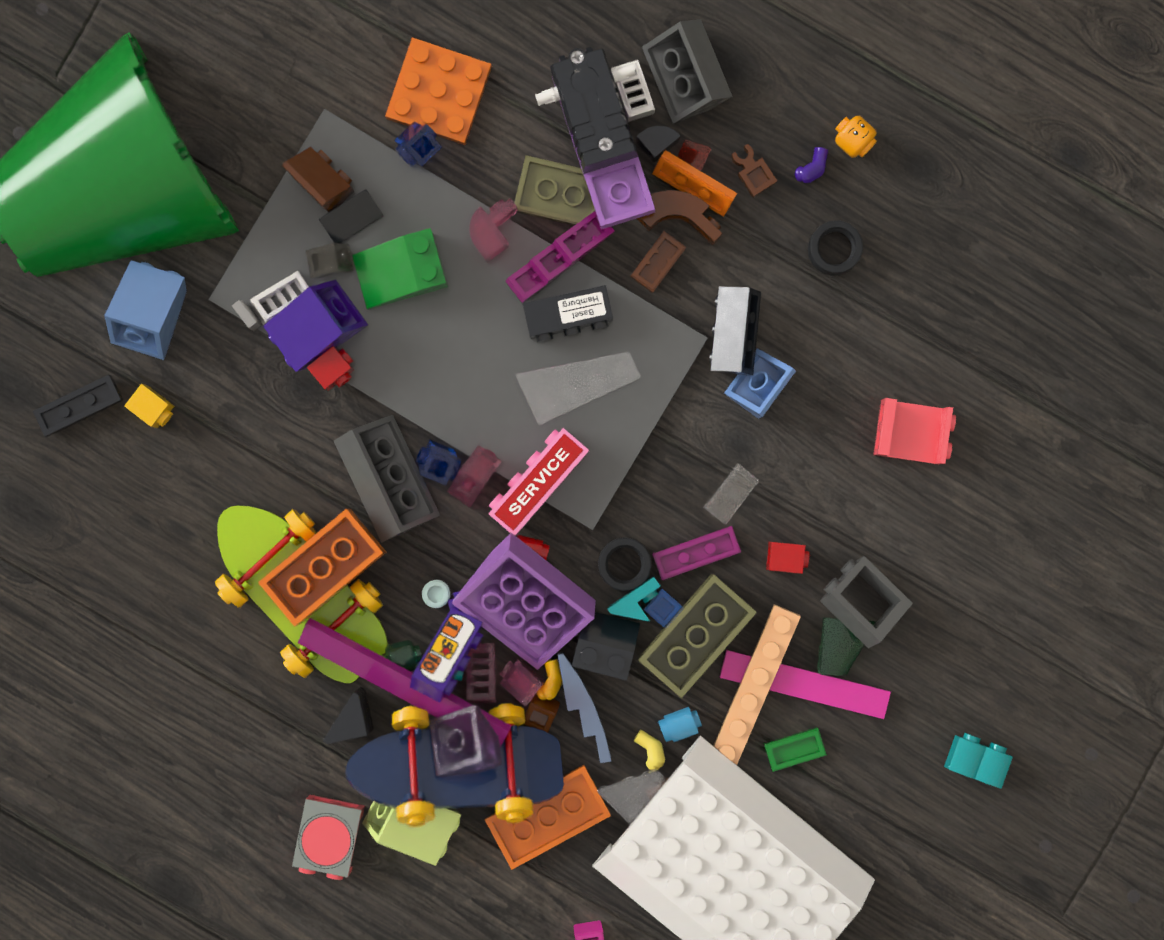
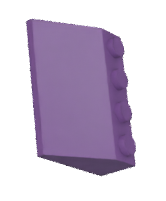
[452,533,596,670]

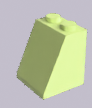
[362,801,461,866]

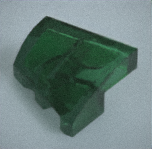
[818,617,876,676]

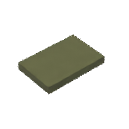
[513,155,595,225]

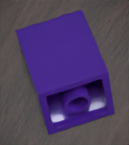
[263,280,368,372]

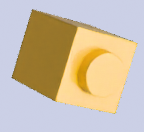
[124,384,174,428]

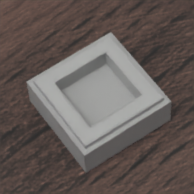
[232,300,261,331]

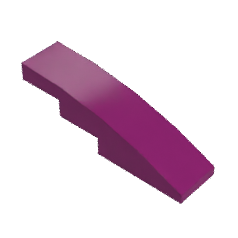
[505,211,614,303]

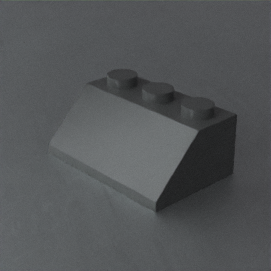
[642,19,733,124]

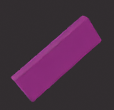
[652,526,741,580]

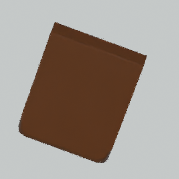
[524,692,560,733]

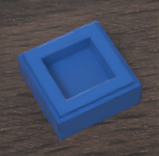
[644,588,683,627]

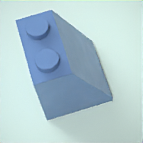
[104,260,187,360]

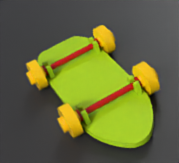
[215,506,388,683]

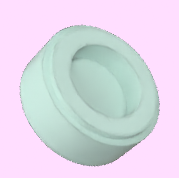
[422,580,451,608]

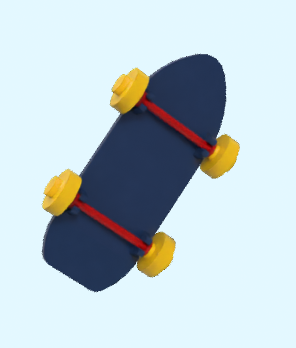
[345,703,564,827]

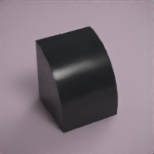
[636,126,681,163]

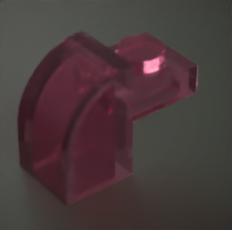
[470,198,518,263]

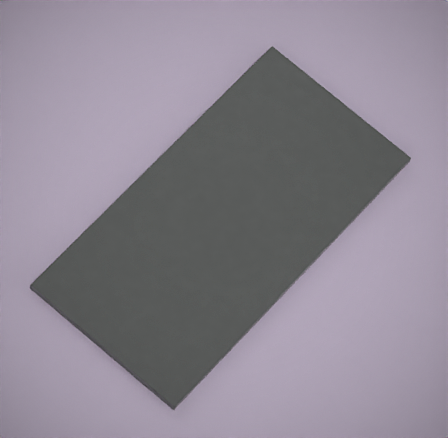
[209,109,708,530]

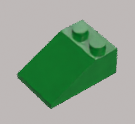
[352,228,448,310]

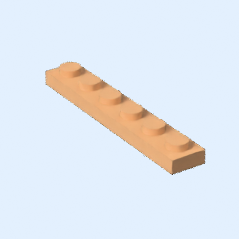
[713,604,801,765]

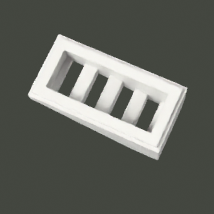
[611,60,655,122]
[250,271,309,325]

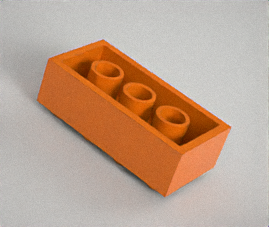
[258,509,387,627]

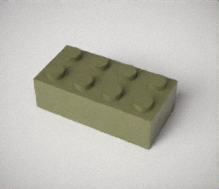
[638,574,757,698]

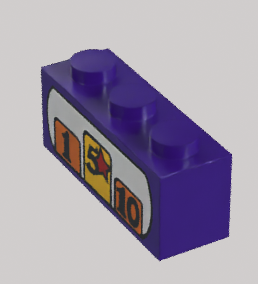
[410,607,484,703]

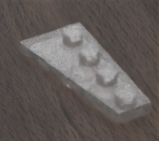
[515,352,641,426]

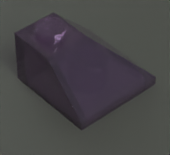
[429,705,502,777]

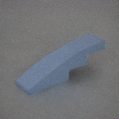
[558,652,611,763]

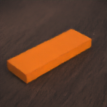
[652,150,737,217]

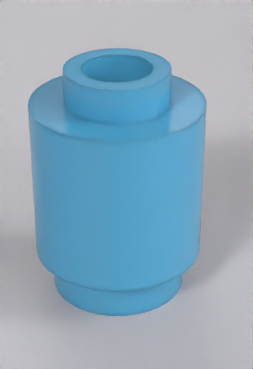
[658,707,702,742]

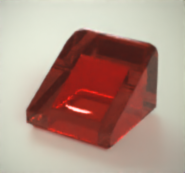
[678,140,712,171]

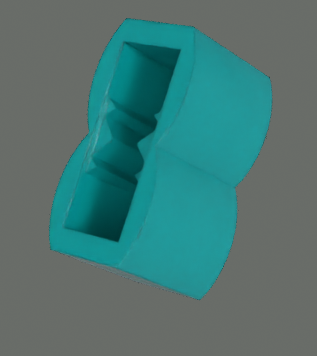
[944,733,1013,789]

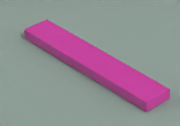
[719,650,891,719]

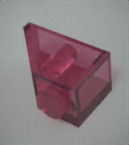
[447,445,502,508]
[500,659,544,707]

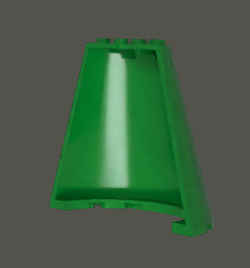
[0,32,240,277]

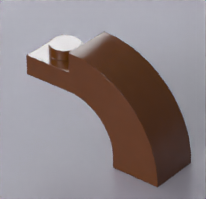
[636,190,722,245]

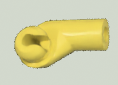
[634,730,665,771]

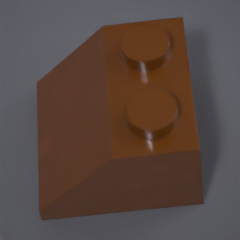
[282,147,354,213]

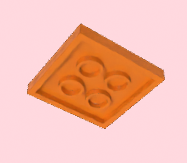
[385,37,492,145]

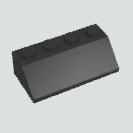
[334,415,440,543]

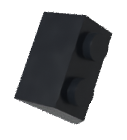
[572,612,640,681]

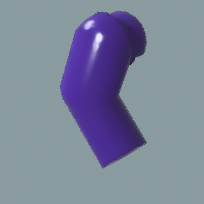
[795,147,828,183]

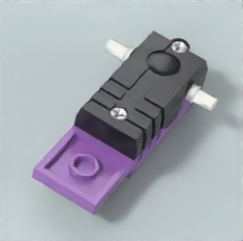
[535,47,655,229]

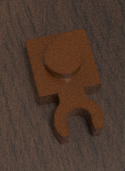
[732,144,777,198]

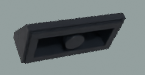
[319,189,383,246]

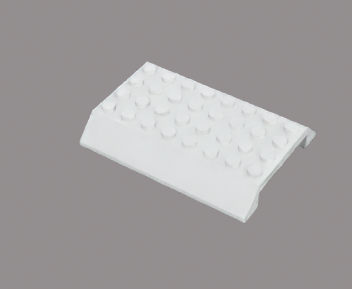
[592,735,875,940]

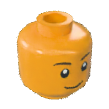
[835,116,877,158]

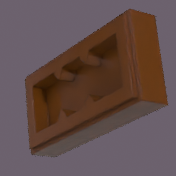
[630,231,686,293]

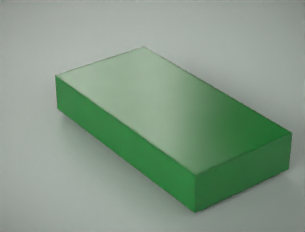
[764,727,826,772]

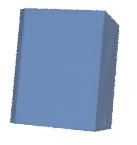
[724,348,796,419]

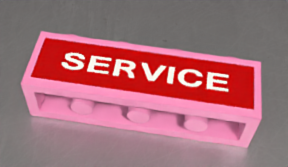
[489,428,589,536]

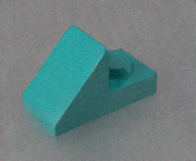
[607,576,660,621]

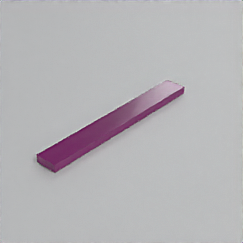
[298,618,511,751]

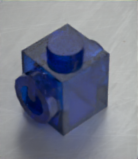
[394,122,442,167]
[416,440,461,485]

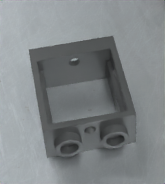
[820,556,913,648]

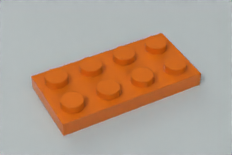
[485,765,611,870]

